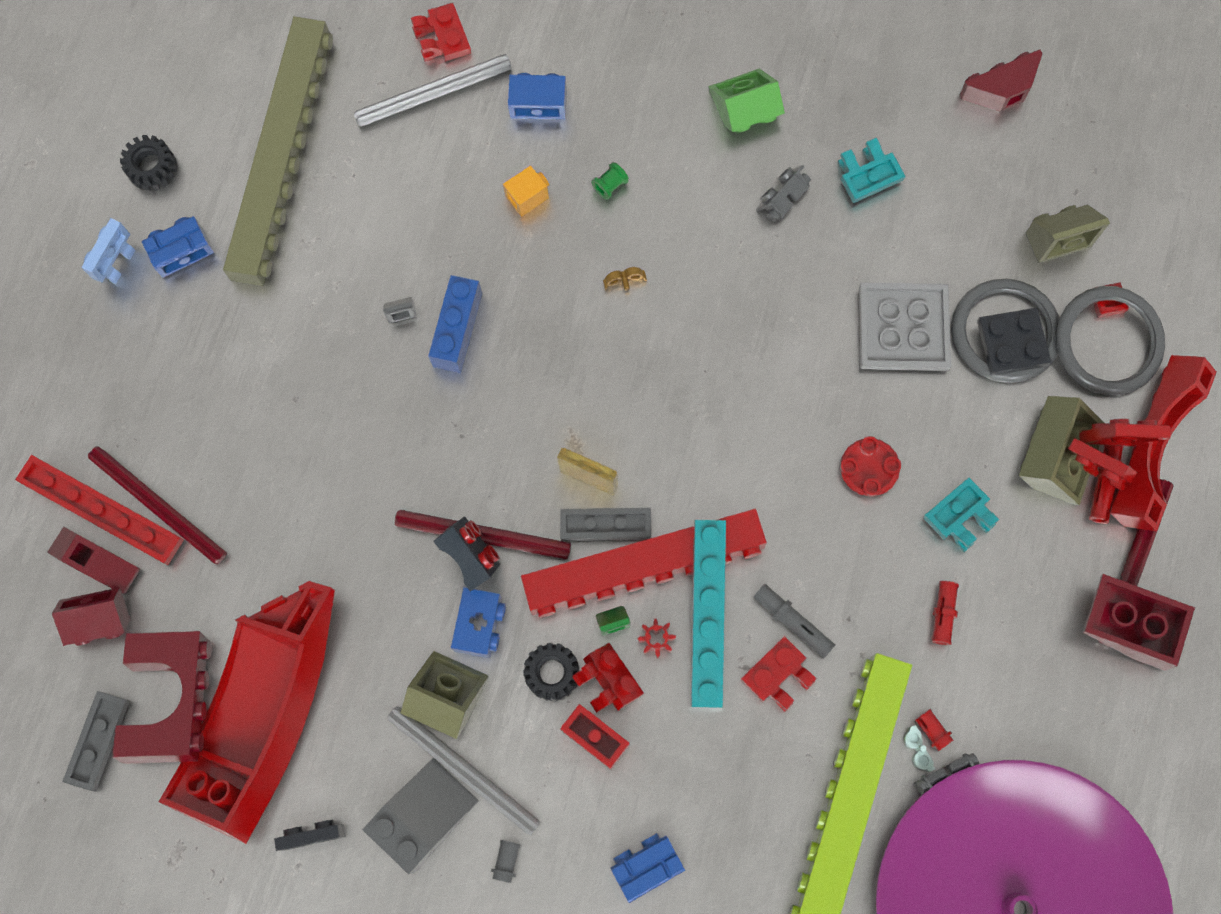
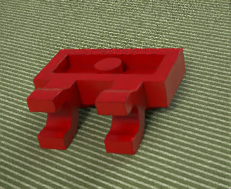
[411,3,471,62]
[1068,438,1137,491]
[741,636,817,712]
[572,643,644,713]

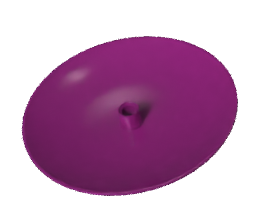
[876,760,1173,914]

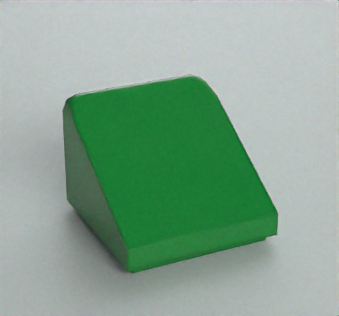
[596,606,631,636]

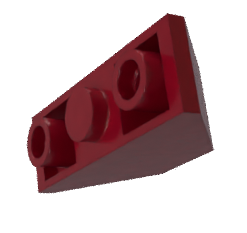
[959,49,1043,112]
[47,526,140,595]

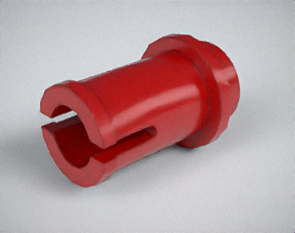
[915,709,954,751]

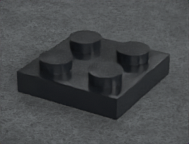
[977,307,1052,376]

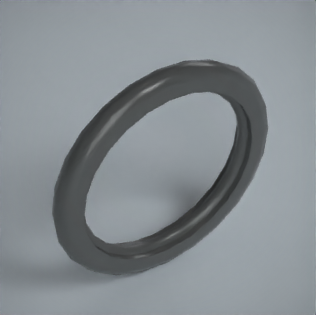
[951,278,1060,383]
[1056,286,1165,395]

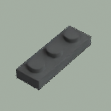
[560,508,651,541]
[62,691,130,792]

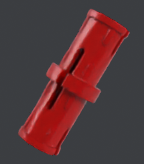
[931,581,959,646]

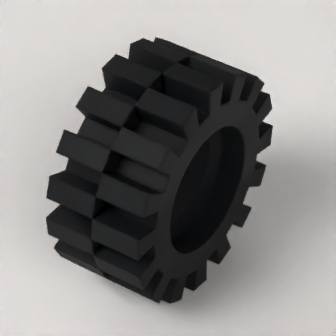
[120,135,177,191]
[523,643,580,701]

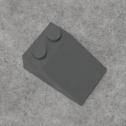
[362,758,479,875]

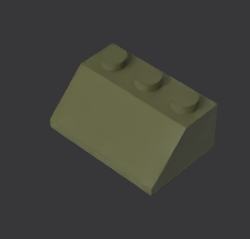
[1019,396,1105,505]

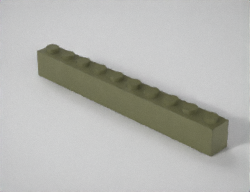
[223,16,333,287]

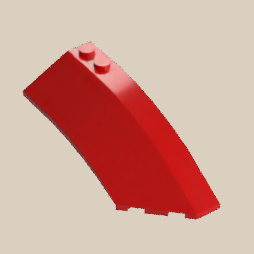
[158,581,335,844]

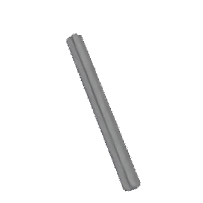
[354,54,511,126]
[387,706,540,835]

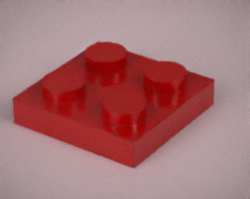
[1079,419,1171,447]

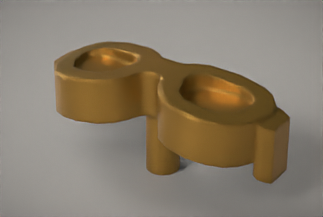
[603,267,647,290]

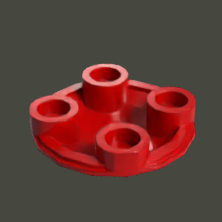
[840,436,901,497]

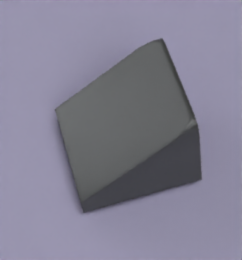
[383,297,417,324]

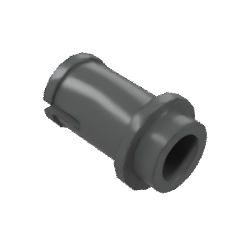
[491,840,520,883]

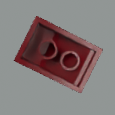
[1083,574,1195,671]

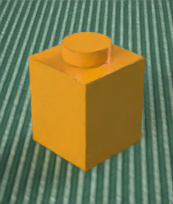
[503,165,549,217]

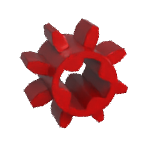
[637,618,676,659]

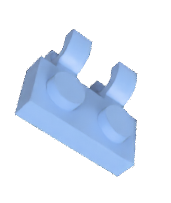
[81,218,136,284]

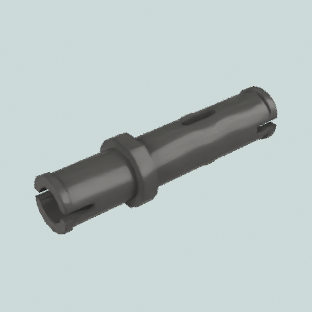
[754,584,836,658]

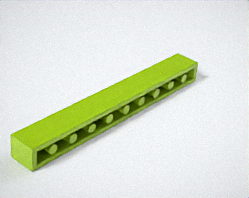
[789,653,912,914]

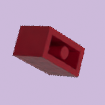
[52,587,131,646]

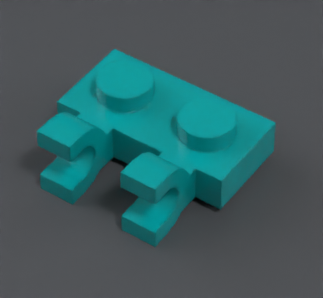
[837,137,906,203]
[923,478,1000,552]

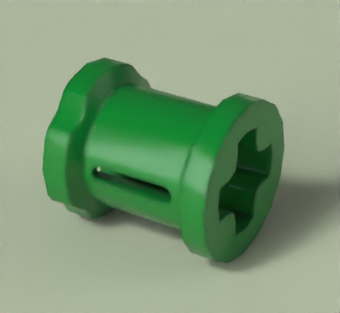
[591,162,629,200]

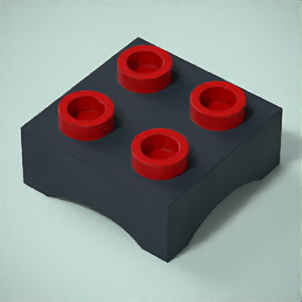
[433,516,500,592]

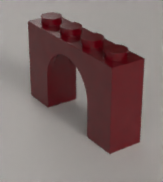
[112,631,212,764]

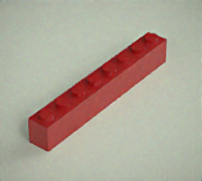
[521,508,767,618]

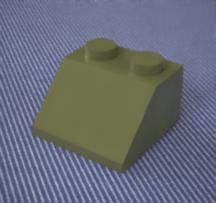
[1026,204,1110,263]
[400,651,489,739]

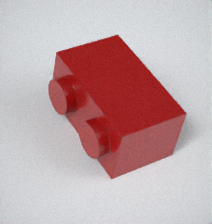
[560,704,630,770]

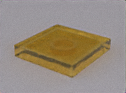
[557,448,618,496]

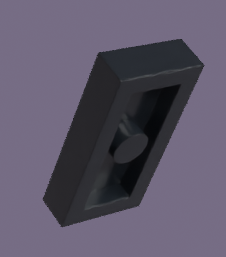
[274,819,346,851]

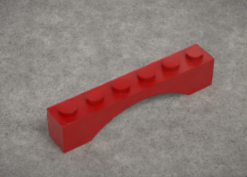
[1110,355,1217,532]

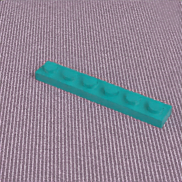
[691,520,726,708]

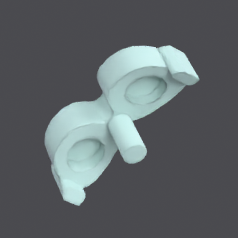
[904,725,935,772]

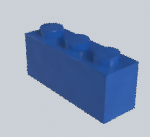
[428,275,483,373]

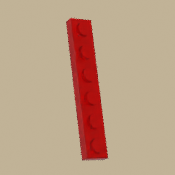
[15,455,184,565]

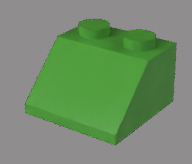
[708,68,785,132]

